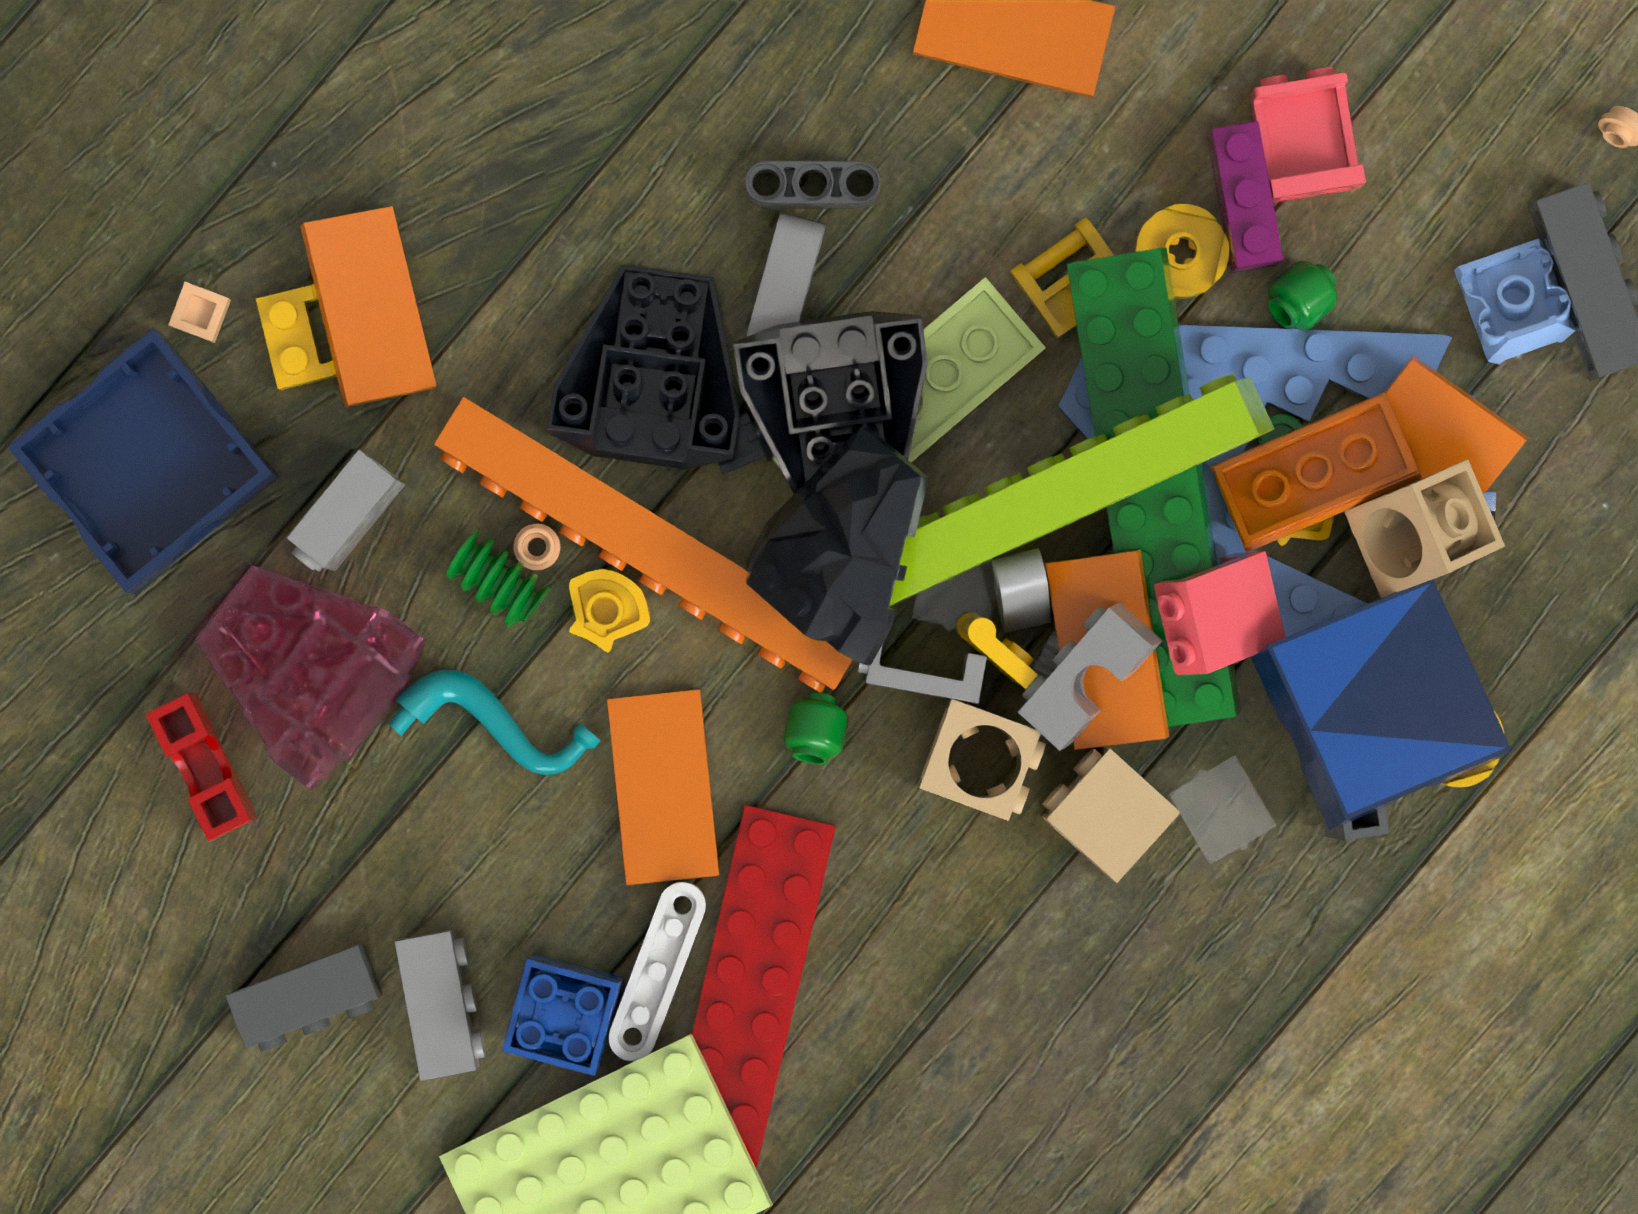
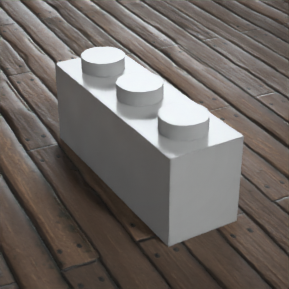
[395,929,486,1081]

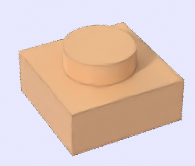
[168,282,231,343]

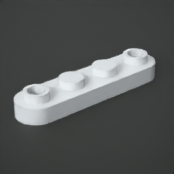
[609,882,706,1061]

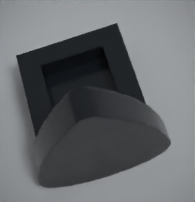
[718,408,774,475]

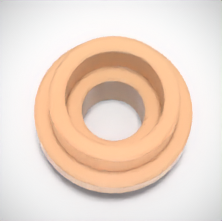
[1598,106,1638,148]
[513,524,561,570]

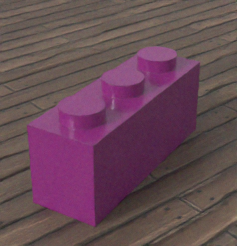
[1207,121,1283,274]

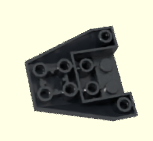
[546,265,740,469]
[733,311,928,494]

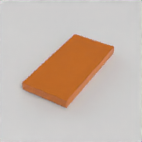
[913,0,1116,99]
[300,206,437,407]
[1210,392,1422,553]
[1046,549,1169,750]
[607,689,720,885]

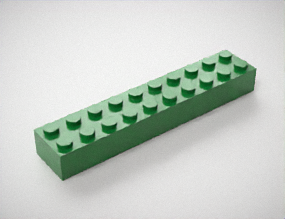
[1067,248,1241,727]

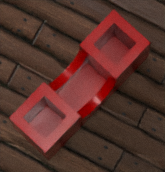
[145,693,259,841]

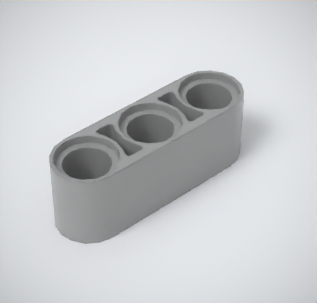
[746,213,826,337]
[992,548,1051,634]

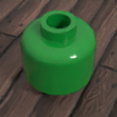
[1267,261,1338,330]
[783,692,849,765]

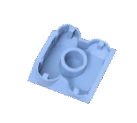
[1454,238,1576,365]

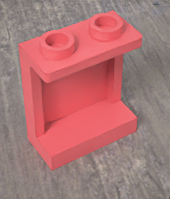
[1250,67,1366,203]
[1154,551,1286,675]

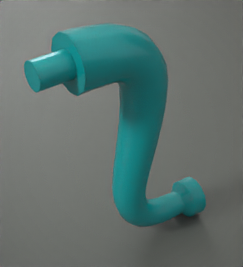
[387,669,601,775]

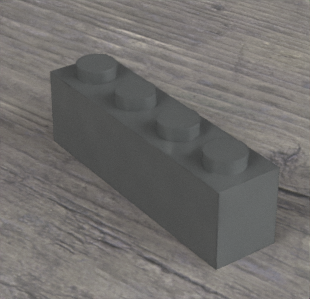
[1528,182,1638,381]

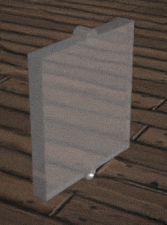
[911,555,1003,631]
[1168,755,1276,865]

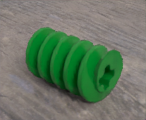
[446,529,552,628]

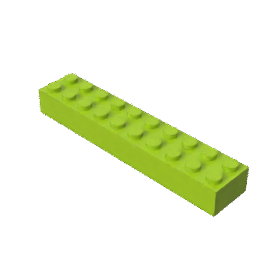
[889,373,1274,607]

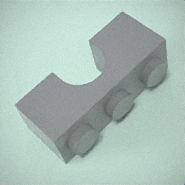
[1018,602,1162,751]

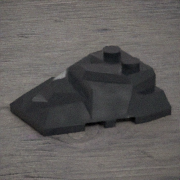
[746,426,929,665]

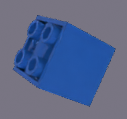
[502,953,624,1076]

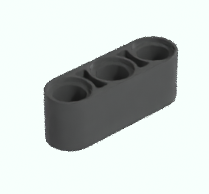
[745,161,881,209]

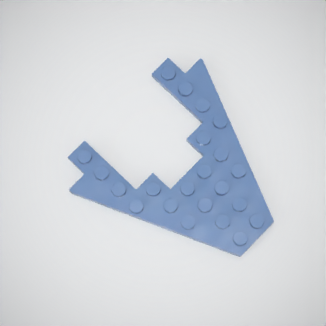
[1058,325,1475,637]

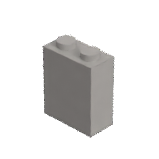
[287,450,405,572]

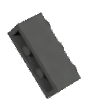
[226,943,383,1052]

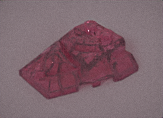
[195,565,426,790]

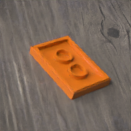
[1384,355,1527,495]

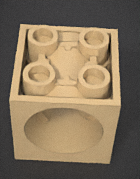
[1344,459,1505,598]
[917,699,1046,821]
[1041,748,1181,883]

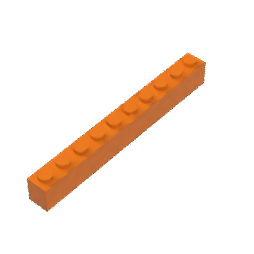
[434,397,853,693]

